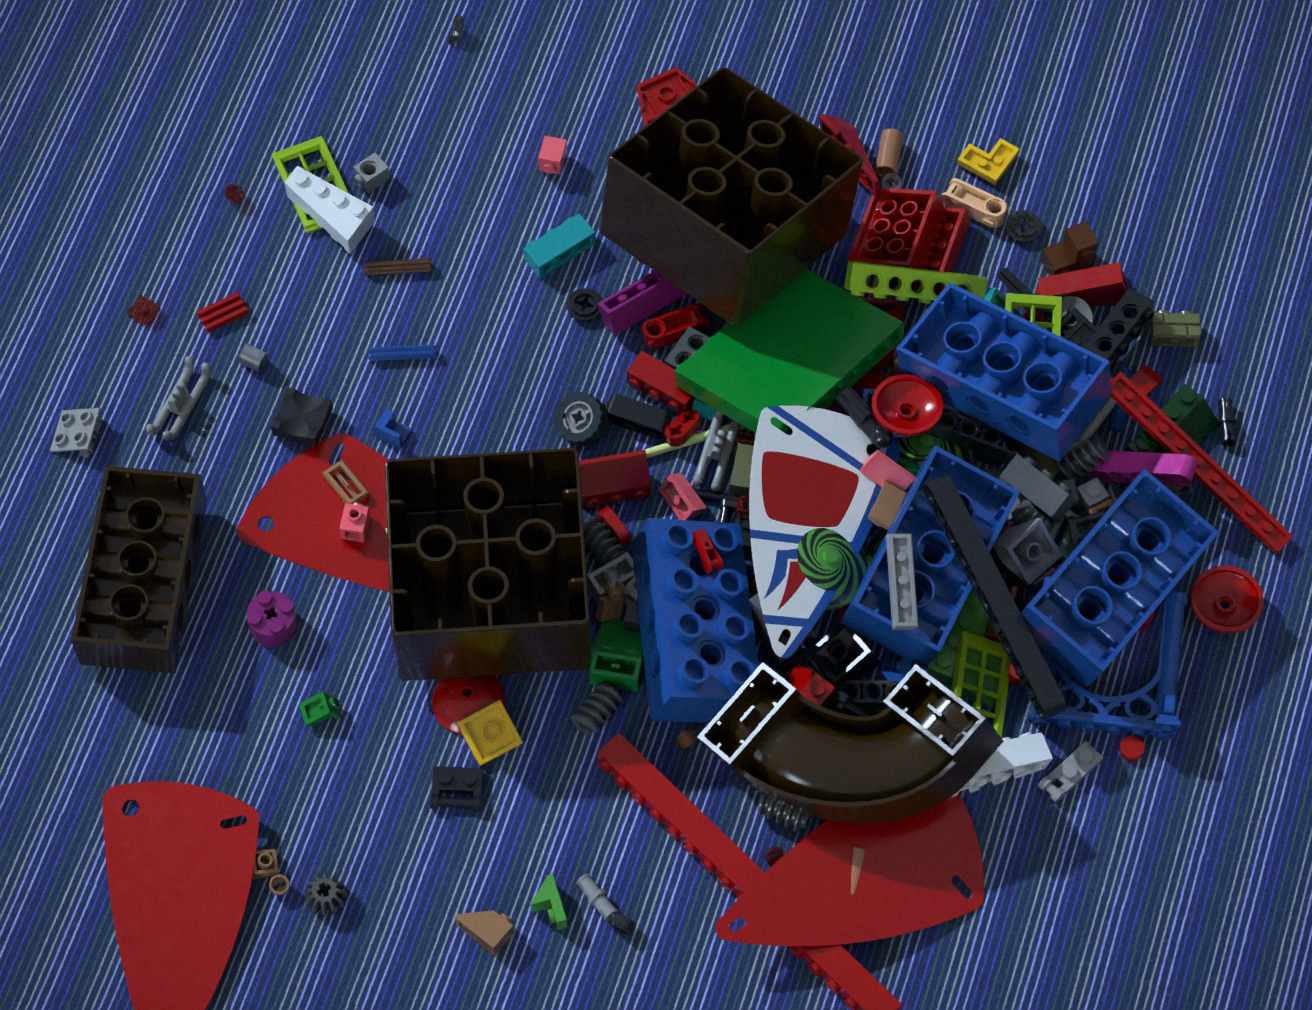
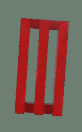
[196,292,249,333]

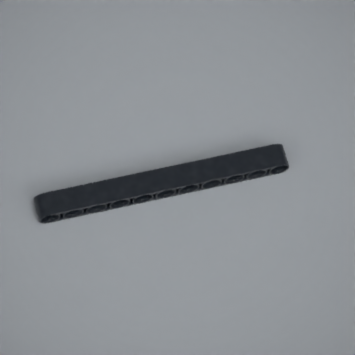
[923,474,1067,720]

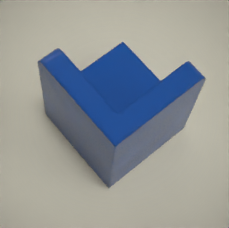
[375,408,411,449]

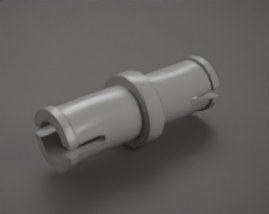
[576,874,618,922]

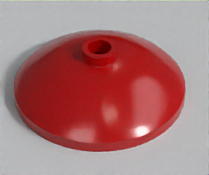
[872,374,943,436]
[1190,566,1264,633]
[432,675,505,735]

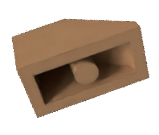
[455,910,514,956]

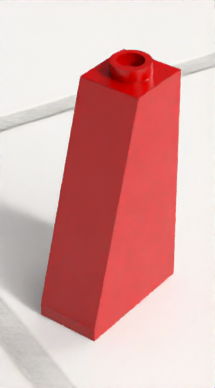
[1035,262,1128,306]

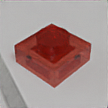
[127,295,161,327]

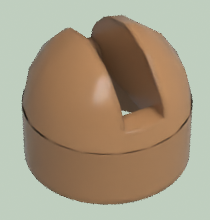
[269,874,289,895]

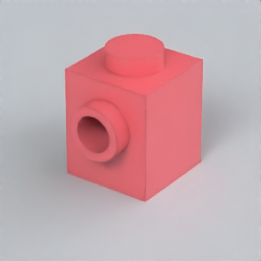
[538,136,567,174]
[339,503,370,543]

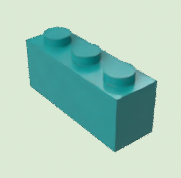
[523,213,596,279]

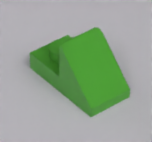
[530,874,567,930]

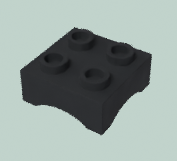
[271,387,333,448]

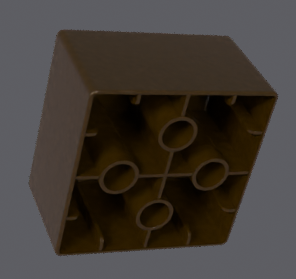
[599,67,863,326]
[385,448,592,681]

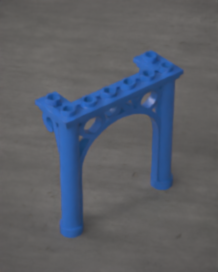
[1028,576,1188,741]

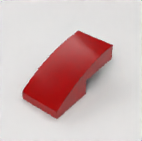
[1129,365,1164,396]

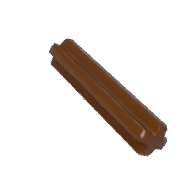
[364,258,432,276]

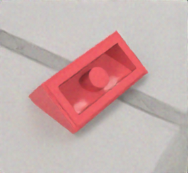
[860,450,916,491]
[658,473,706,521]

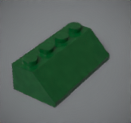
[1126,384,1217,454]

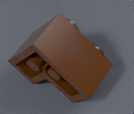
[1040,221,1099,276]

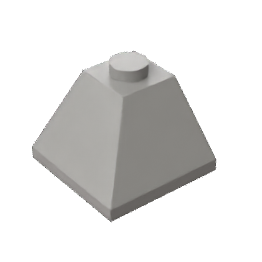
[993,518,1062,585]

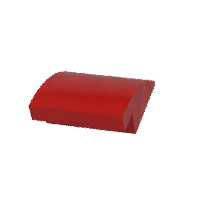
[847,188,971,293]

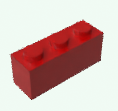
[626,351,695,413]

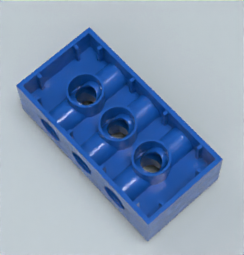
[896,282,1112,462]
[840,445,1020,669]
[1020,469,1219,687]
[631,518,759,723]

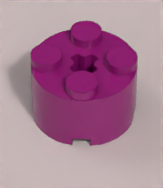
[247,590,298,647]

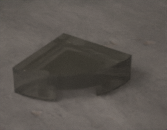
[448,15,465,47]

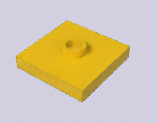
[457,700,523,766]

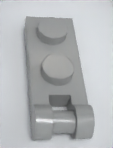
[1038,741,1104,803]

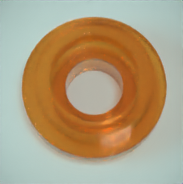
[675,729,698,751]

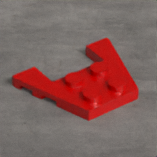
[637,67,697,127]

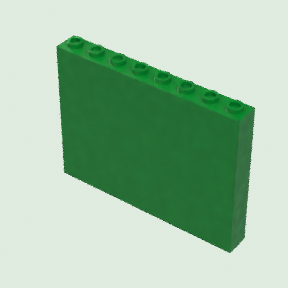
[674,269,904,435]

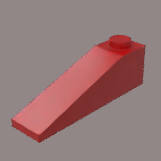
[819,114,880,198]

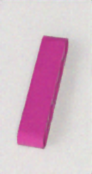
[1086,451,1198,486]

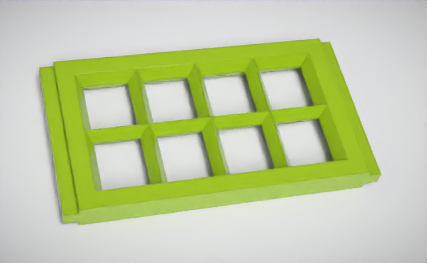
[271,136,348,234]
[1005,293,1062,336]
[951,631,1010,738]

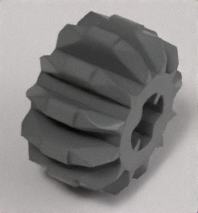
[1011,500,1051,530]
[303,872,347,916]

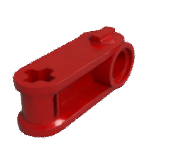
[640,303,711,350]

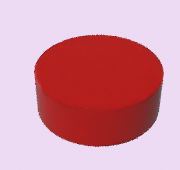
[1119,735,1145,761]

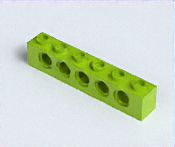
[844,260,988,304]

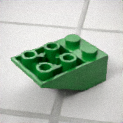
[589,619,644,692]

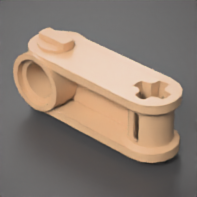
[940,178,1009,228]

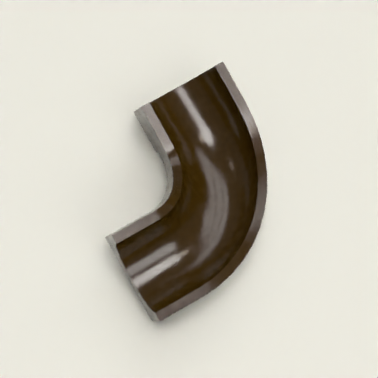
[697,662,1004,823]

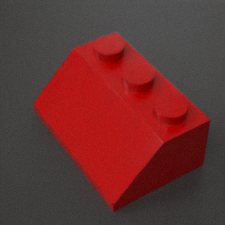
[579,450,651,508]
[785,664,836,708]

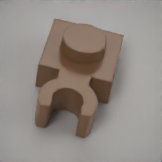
[595,580,625,622]

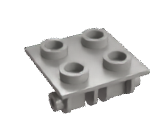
[50,408,102,457]

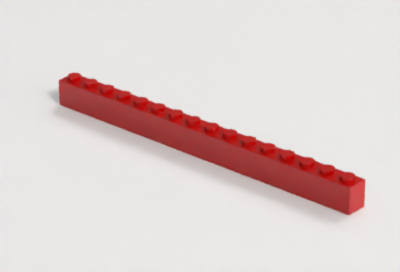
[597,733,902,1010]

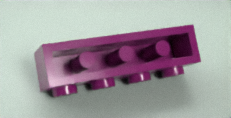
[597,271,687,335]

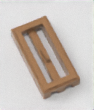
[322,460,369,504]

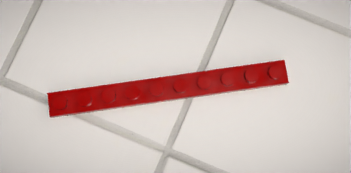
[1110,371,1294,555]

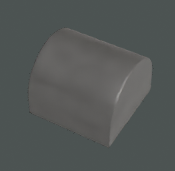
[239,344,269,373]

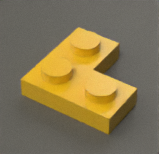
[957,138,1020,185]

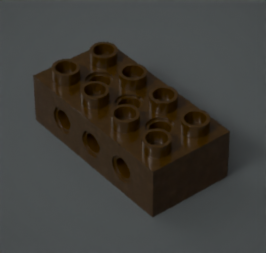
[71,466,207,673]

